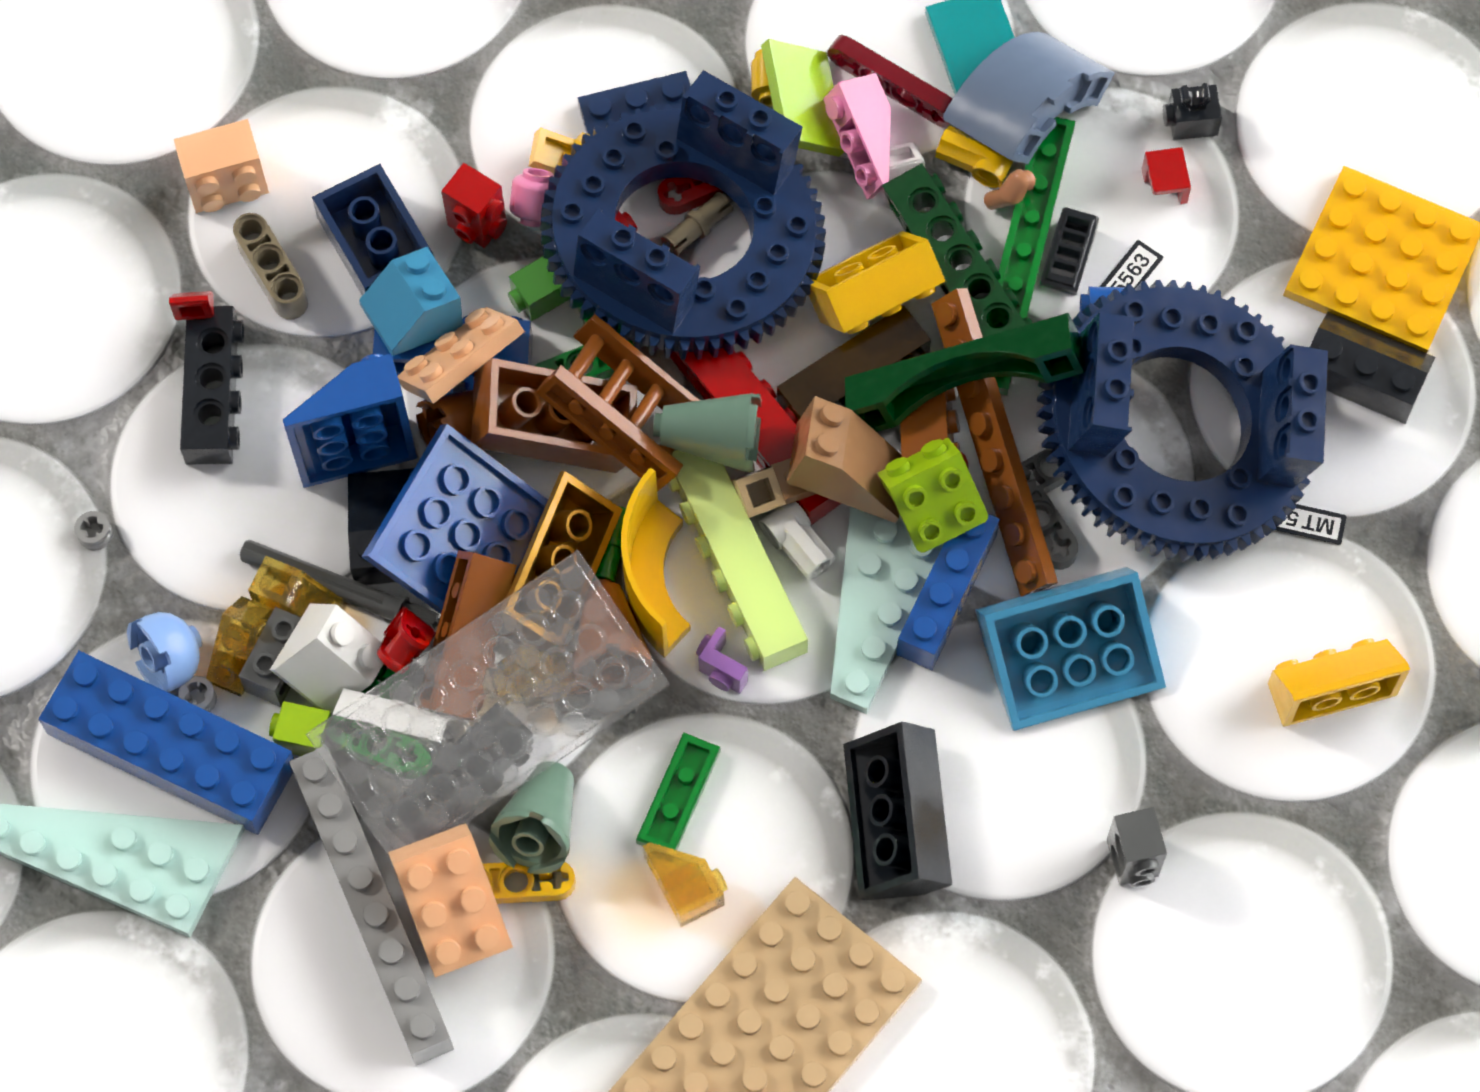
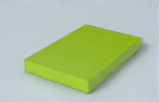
[761,39,845,157]

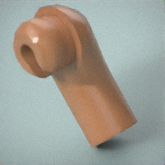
[984,169,1036,210]

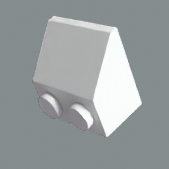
[270,603,383,714]

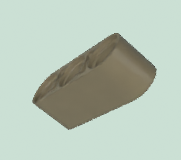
[233,213,308,320]

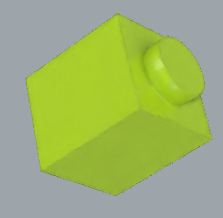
[269,701,333,756]

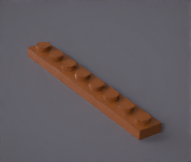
[931,288,1058,597]

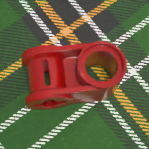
[377,607,437,674]

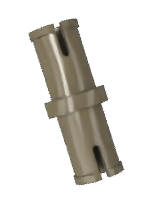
[661,192,733,256]

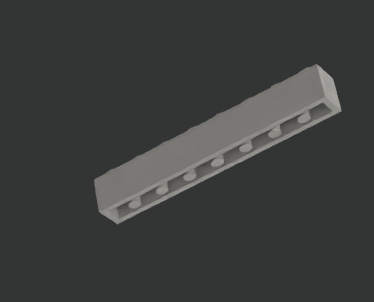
[289,746,454,1066]

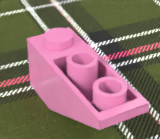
[823,73,891,199]

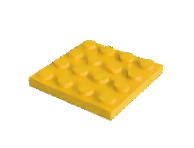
[1283,166,1480,353]

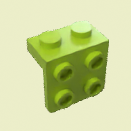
[877,437,988,553]

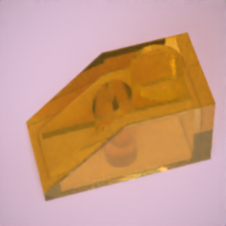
[643,842,728,927]

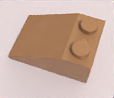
[787,396,902,523]

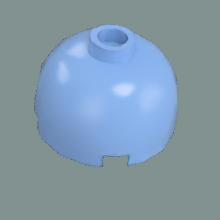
[127,612,202,692]

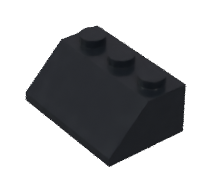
[1310,312,1435,424]

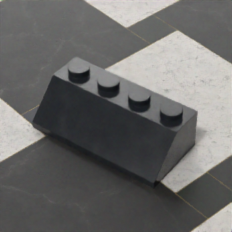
[843,721,953,900]

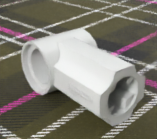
[759,502,835,580]

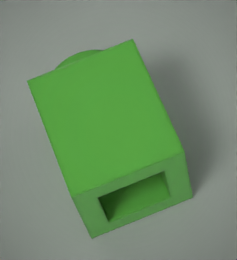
[507,257,570,322]

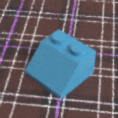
[359,247,463,356]

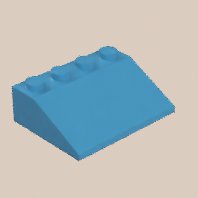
[975,567,1166,731]

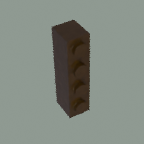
[777,305,931,420]

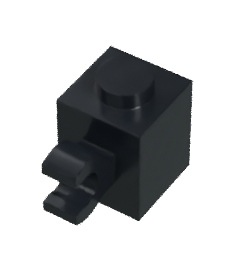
[1163,83,1222,140]

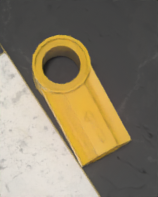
[935,125,1014,188]

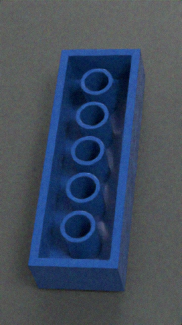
[38,650,294,835]

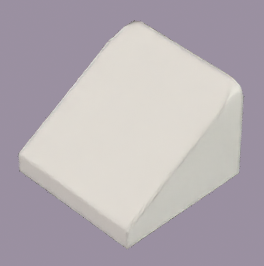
[889,142,925,181]

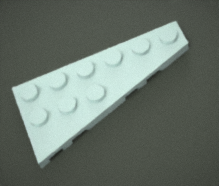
[830,507,944,714]
[0,804,245,937]

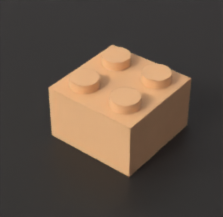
[173,119,269,213]

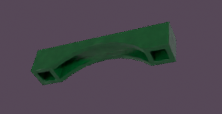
[845,313,1084,432]

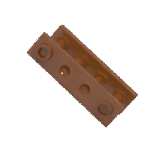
[535,314,700,492]

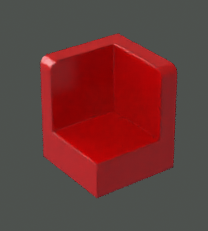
[1141,147,1191,204]

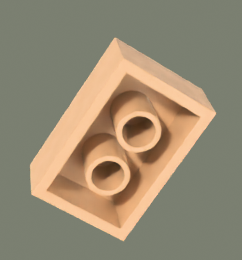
[388,823,513,977]

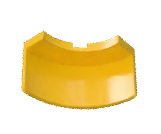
[621,468,691,658]

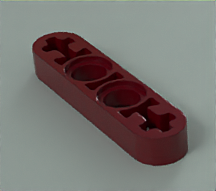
[827,35,952,128]

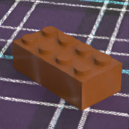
[471,358,638,473]

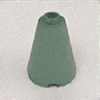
[653,393,761,472]
[489,762,574,874]

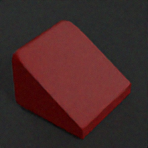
[169,291,214,320]

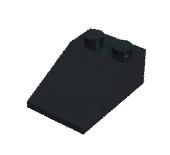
[348,468,414,585]

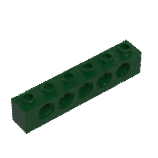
[882,163,1033,337]

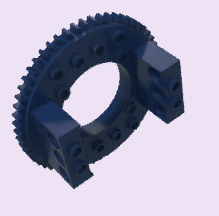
[540,70,826,360]
[1036,280,1328,562]

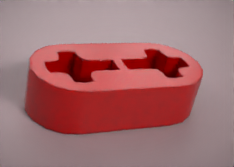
[658,178,724,215]

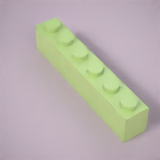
[667,450,808,671]

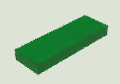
[636,732,721,859]

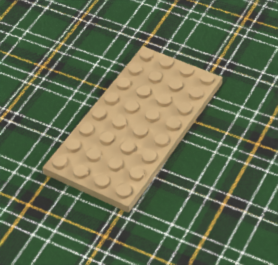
[609,877,922,1092]

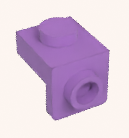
[696,626,748,694]

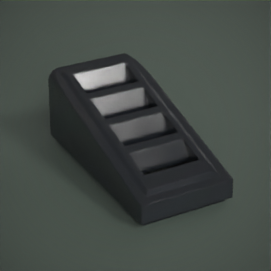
[1040,207,1099,295]

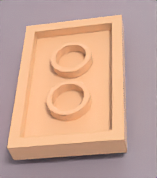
[398,307,525,404]

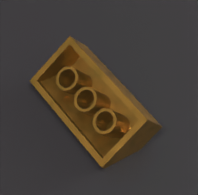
[500,471,623,651]

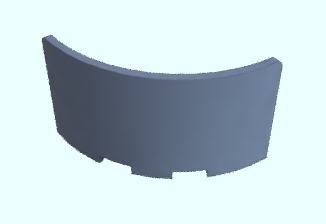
[943,32,1115,164]

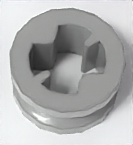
[74,511,113,550]
[178,676,217,712]

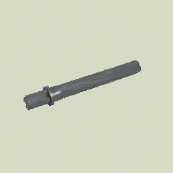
[239,540,440,629]

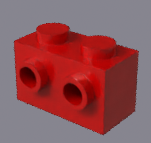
[441,162,507,248]

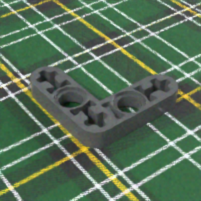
[1021,448,1078,570]

